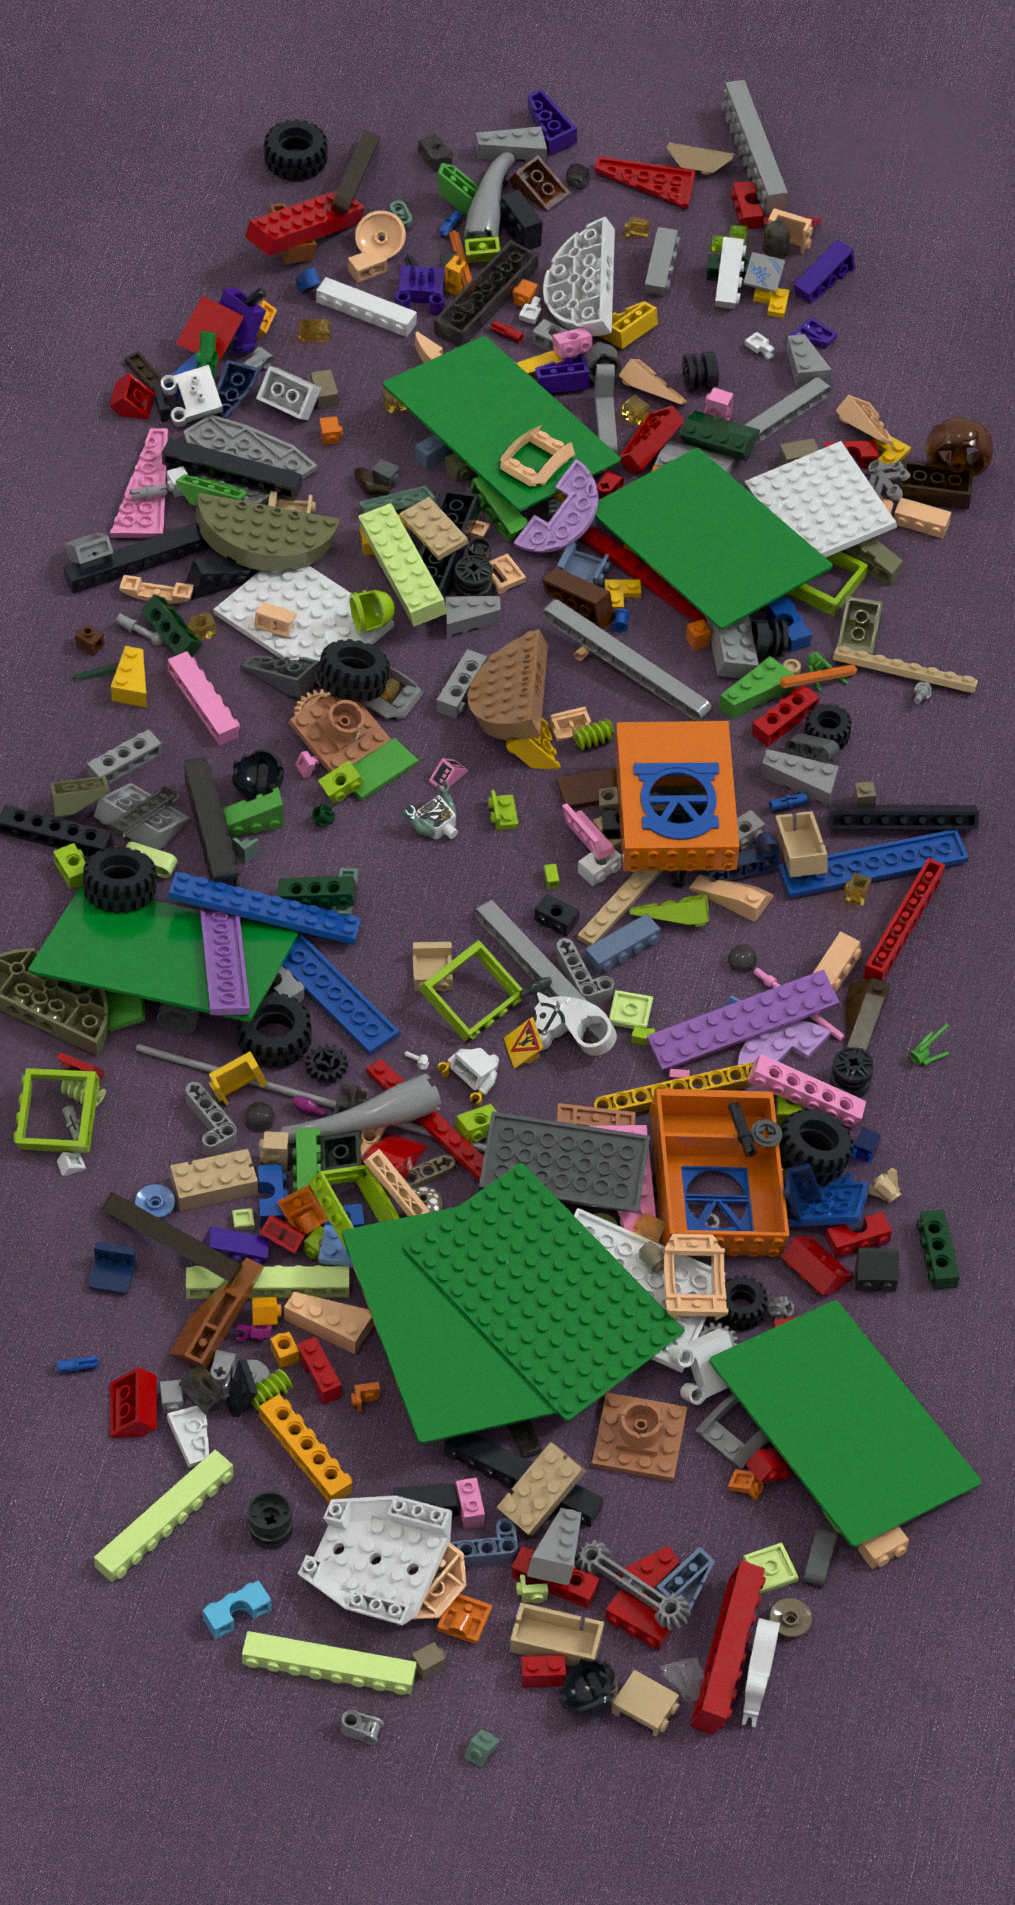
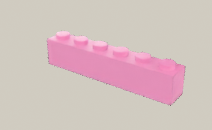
[168,652,240,746]

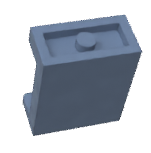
[557,542,611,586]

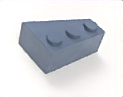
[655,1547,715,1626]

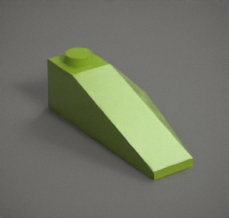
[629,894,710,927]

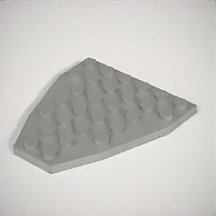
[184,414,317,505]

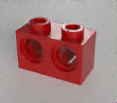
[260,1214,306,1254]

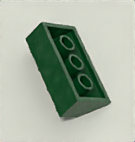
[680,411,760,462]

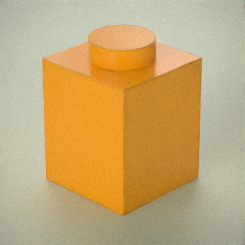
[252,1297,281,1325]

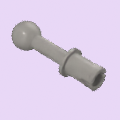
[115,613,164,646]

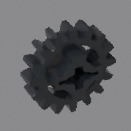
[306,1044,348,1084]

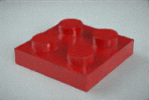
[57,1052,105,1078]

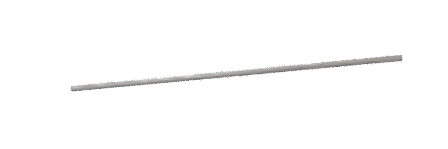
[136,1044,486,1153]

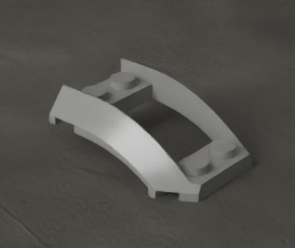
[361,667,423,721]
[695,1394,769,1470]

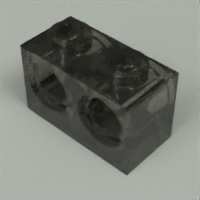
[762,220,791,259]

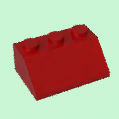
[781,1237,854,1295]
[110,1367,157,1438]

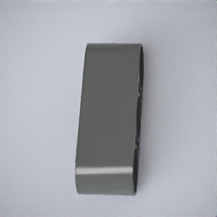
[785,733,840,762]
[803,1527,838,1587]

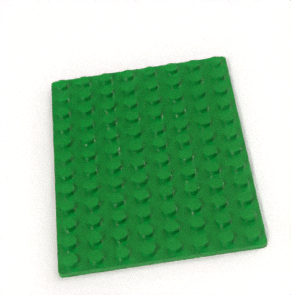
[382,336,621,511]
[595,448,832,630]
[28,885,298,1022]
[404,1163,684,1422]
[342,1206,558,1444]
[709,1300,982,1547]

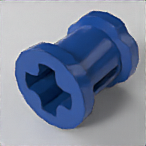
[612,608,630,632]

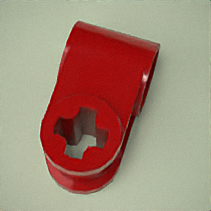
[597,471,624,500]

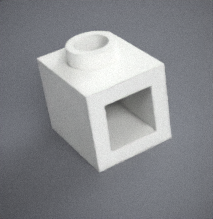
[166,466,187,497]

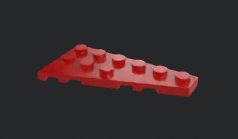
[595,156,696,209]

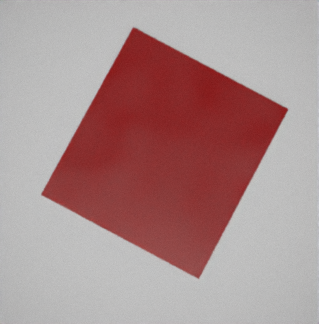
[176,295,244,365]

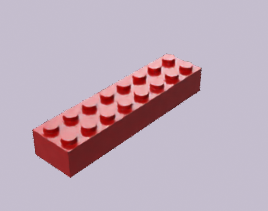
[245,190,365,256]
[690,1560,766,1735]

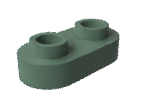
[390,201,412,228]

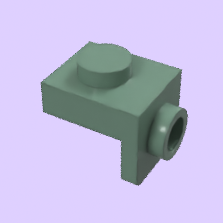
[464,1730,500,1767]

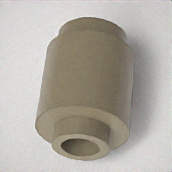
[639,1241,664,1272]

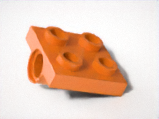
[277,1184,329,1234]
[437,1594,493,1645]

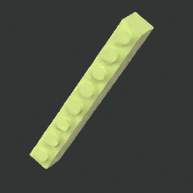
[186,1265,349,1299]
[94,1450,233,1583]
[242,1631,417,1695]

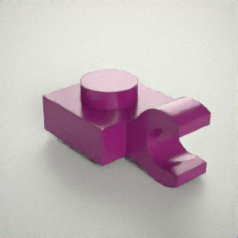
[236,1324,271,1341]

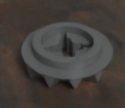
[751,1119,782,1149]

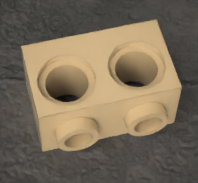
[259,1131,289,1171]

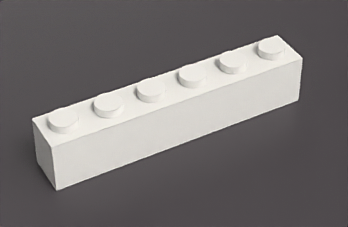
[316,277,417,337]

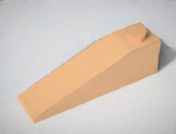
[618,359,687,405]
[836,395,894,445]
[689,875,774,922]

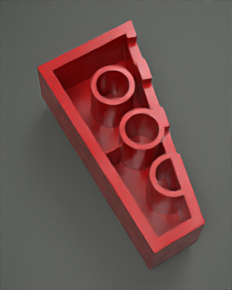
[619,405,684,474]

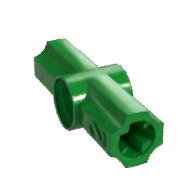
[196,331,218,379]

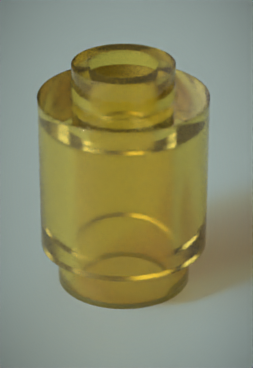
[379,678,400,704]

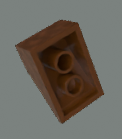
[509,155,570,212]

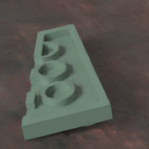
[358,486,437,513]

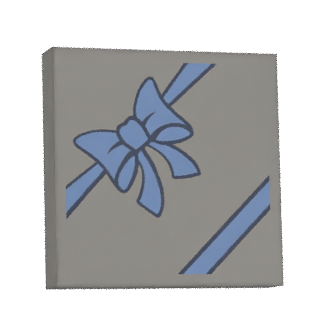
[743,252,785,293]

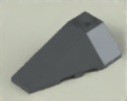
[241,656,320,698]

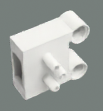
[161,365,223,427]
[669,1328,733,1405]

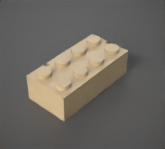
[776,811,828,877]
[170,1149,258,1211]
[497,1442,586,1536]
[510,1603,604,1666]

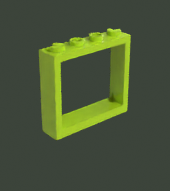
[788,551,868,617]
[419,940,523,1042]
[13,1068,100,1153]
[308,1165,400,1250]

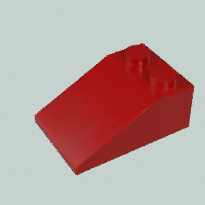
[361,1133,427,1179]

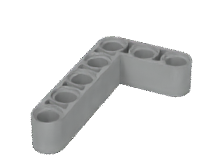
[594,364,617,454]

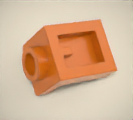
[351,1382,380,1413]
[728,1469,764,1500]

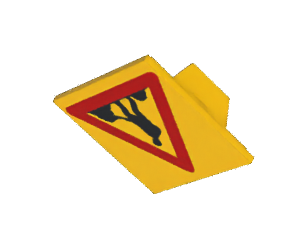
[504,1017,544,1069]

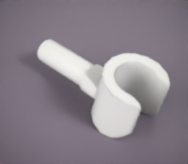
[404,1051,429,1070]

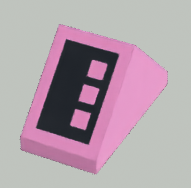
[429,758,468,790]

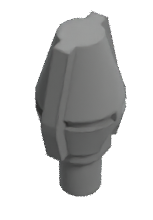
[914,681,932,704]

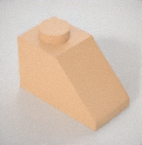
[348,253,388,283]

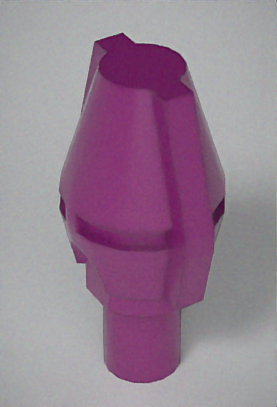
[292,1095,326,1118]

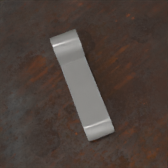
[556,938,614,1005]
[186,1082,237,1157]

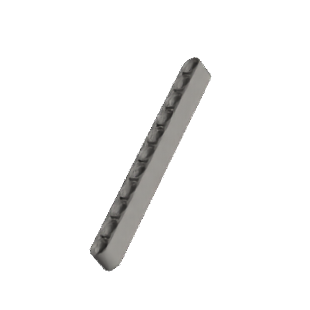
[541,599,711,721]
[474,900,618,1044]

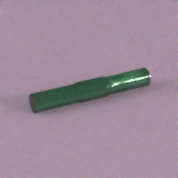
[73,663,119,681]

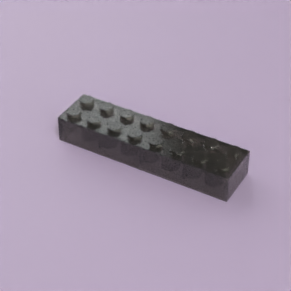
[434,240,538,347]
[184,757,240,887]

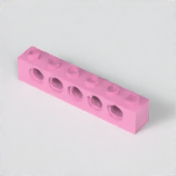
[748,1054,866,1129]

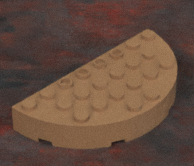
[468,629,548,740]

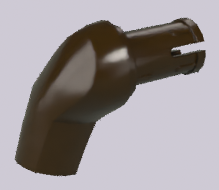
[354,467,390,495]

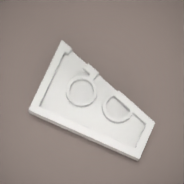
[166,1403,209,1468]

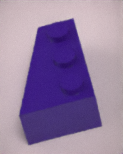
[535,354,589,393]

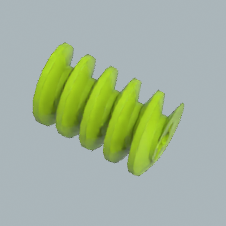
[572,719,614,751]
[250,1369,293,1412]

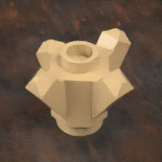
[868,1168,902,1204]

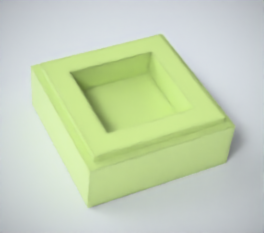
[232,1208,255,1231]

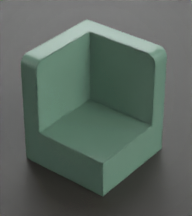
[232,837,259,863]

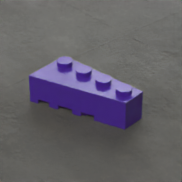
[528,89,577,156]
[794,240,856,304]

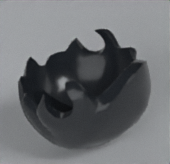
[232,749,284,799]
[559,1658,618,1718]

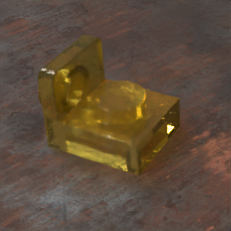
[624,216,650,239]

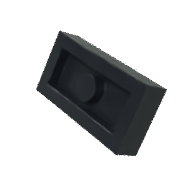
[153,384,170,422]

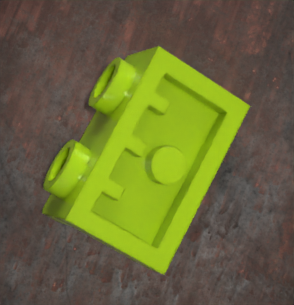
[488,790,518,830]

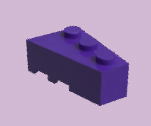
[198,1227,269,1267]

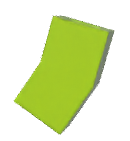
[543,864,560,889]
[631,1026,655,1045]

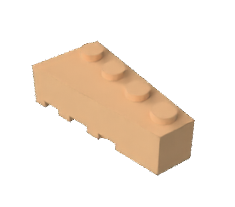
[284,1292,375,1354]

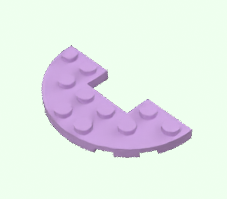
[514,459,598,553]
[738,1021,831,1096]

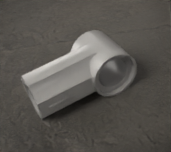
[242,347,275,369]

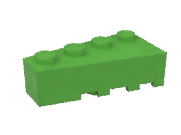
[469,476,528,543]
[719,656,796,719]
[292,1128,321,1192]

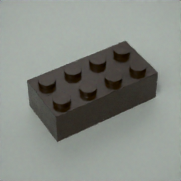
[900,460,974,509]

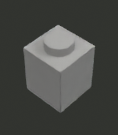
[160,1380,183,1414]

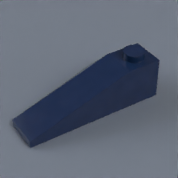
[214,359,260,419]

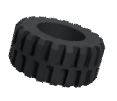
[264,119,327,181]
[317,639,390,703]
[83,847,156,913]
[237,993,312,1068]
[779,1109,854,1184]

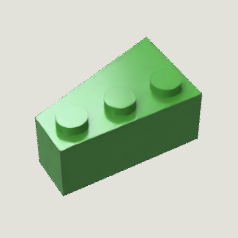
[223,787,283,837]

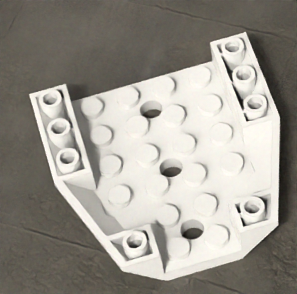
[298,1496,452,1625]

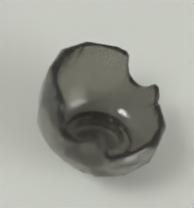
[565,163,591,190]
[728,945,757,973]
[244,1102,275,1132]

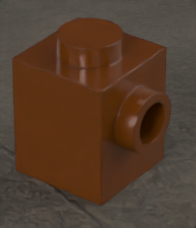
[75,624,104,656]

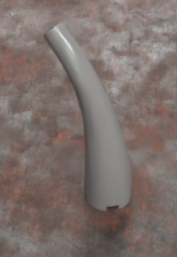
[464,152,515,240]
[281,1074,441,1144]

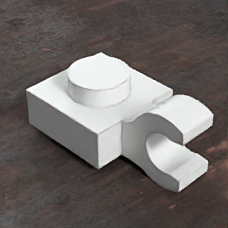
[519,296,541,325]
[745,332,774,360]

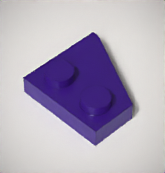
[791,317,838,348]

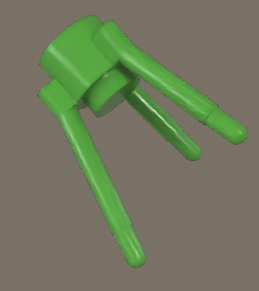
[807,652,848,692]
[910,1024,949,1066]

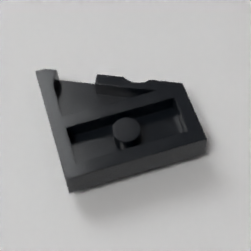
[226,1360,258,1417]

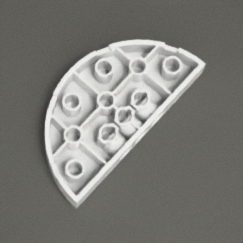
[543,217,615,336]

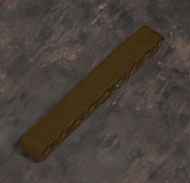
[331,130,380,214]
[102,1192,243,1284]

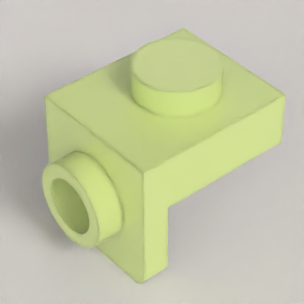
[516,1575,548,1604]

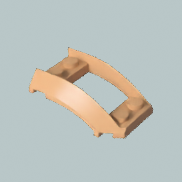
[500,425,575,486]
[664,1234,728,1321]

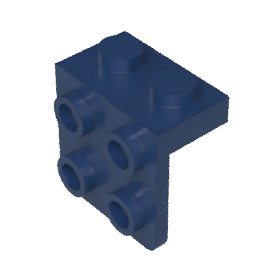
[783,1163,822,1222]
[88,1242,137,1295]

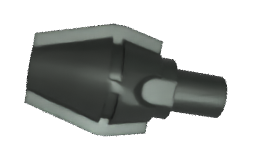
[519,977,552,998]

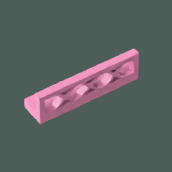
[562,803,615,860]

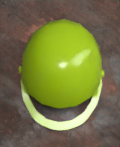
[349,590,395,634]

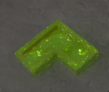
[711,225,747,253]

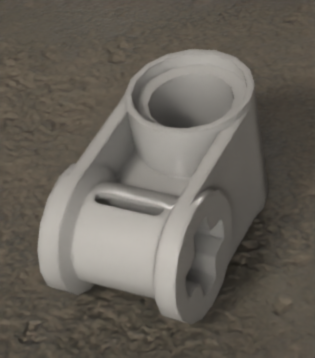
[210,1350,237,1391]
[340,1710,384,1745]

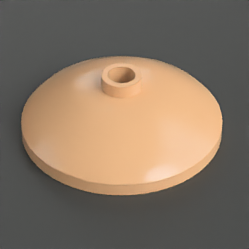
[355,211,406,260]

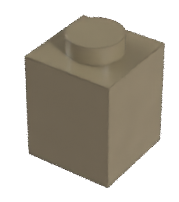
[853,781,876,805]
[412,1642,446,1680]

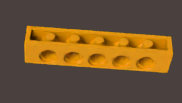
[259,1394,353,1504]

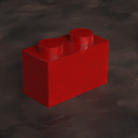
[746,1448,793,1483]
[521,1655,566,1688]

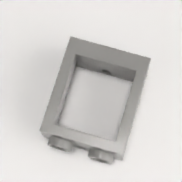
[64,532,113,564]

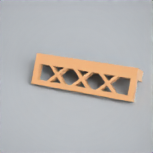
[363,1149,430,1217]

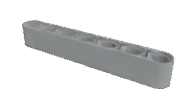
[745,377,832,446]

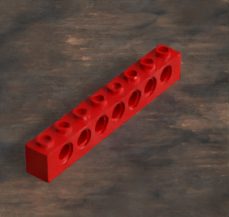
[864,858,945,981]

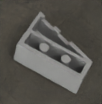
[786,334,832,387]
[445,596,501,638]

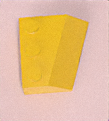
[506,718,561,769]

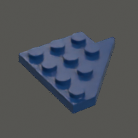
[786,1173,870,1228]

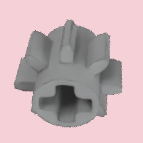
[769,1296,794,1320]

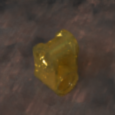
[298,319,331,342]

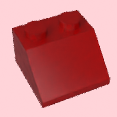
[109,373,154,419]

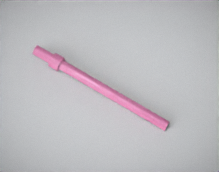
[754,968,845,1042]

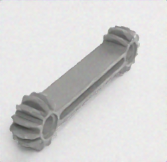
[575,1540,691,1631]

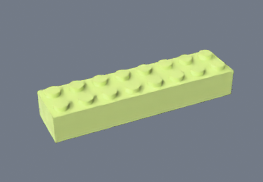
[358,503,447,627]

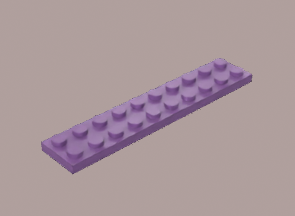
[199,906,250,1016]
[646,969,840,1072]

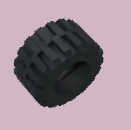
[804,703,852,749]
[719,1275,768,1331]

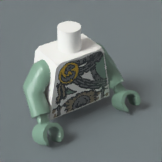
[402,781,458,840]

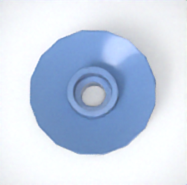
[135,1184,175,1218]

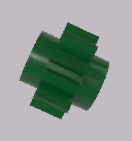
[312,803,335,828]

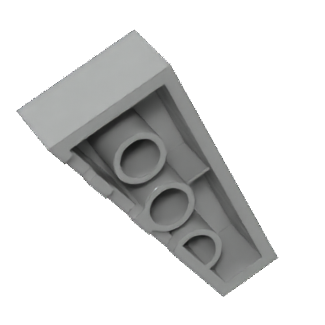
[476,126,547,163]
[645,227,680,296]
[761,749,839,807]
[527,1508,582,1585]

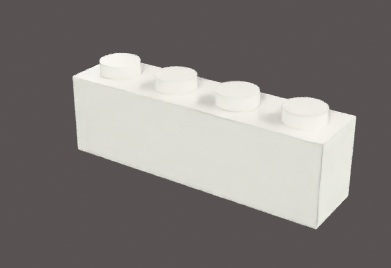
[715,237,746,309]

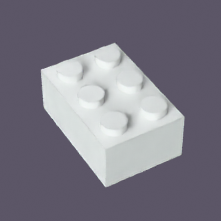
[256,366,321,420]

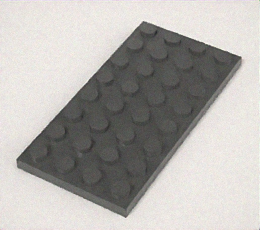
[479,1111,650,1214]

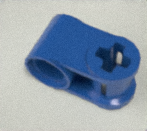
[295,267,321,291]

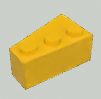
[600,301,658,349]
[111,646,147,708]

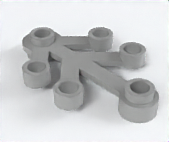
[868,460,910,501]

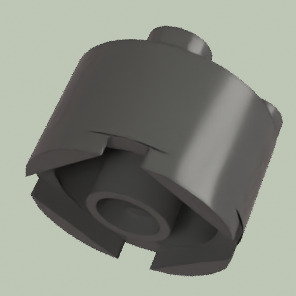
[584,342,622,382]

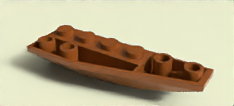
[169,1258,264,1372]

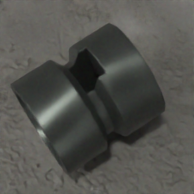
[468,537,491,561]

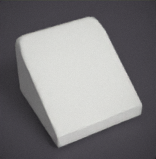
[57,1152,86,1176]

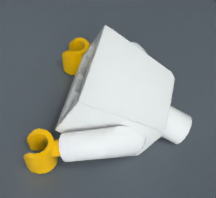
[437,1048,499,1108]

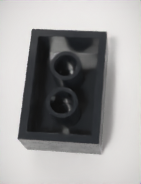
[500,190,543,252]

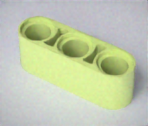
[126,842,178,878]

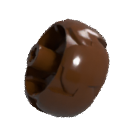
[926,417,993,477]

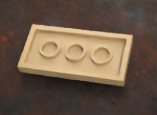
[399,497,468,560]

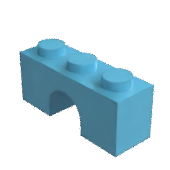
[203,1581,272,1639]

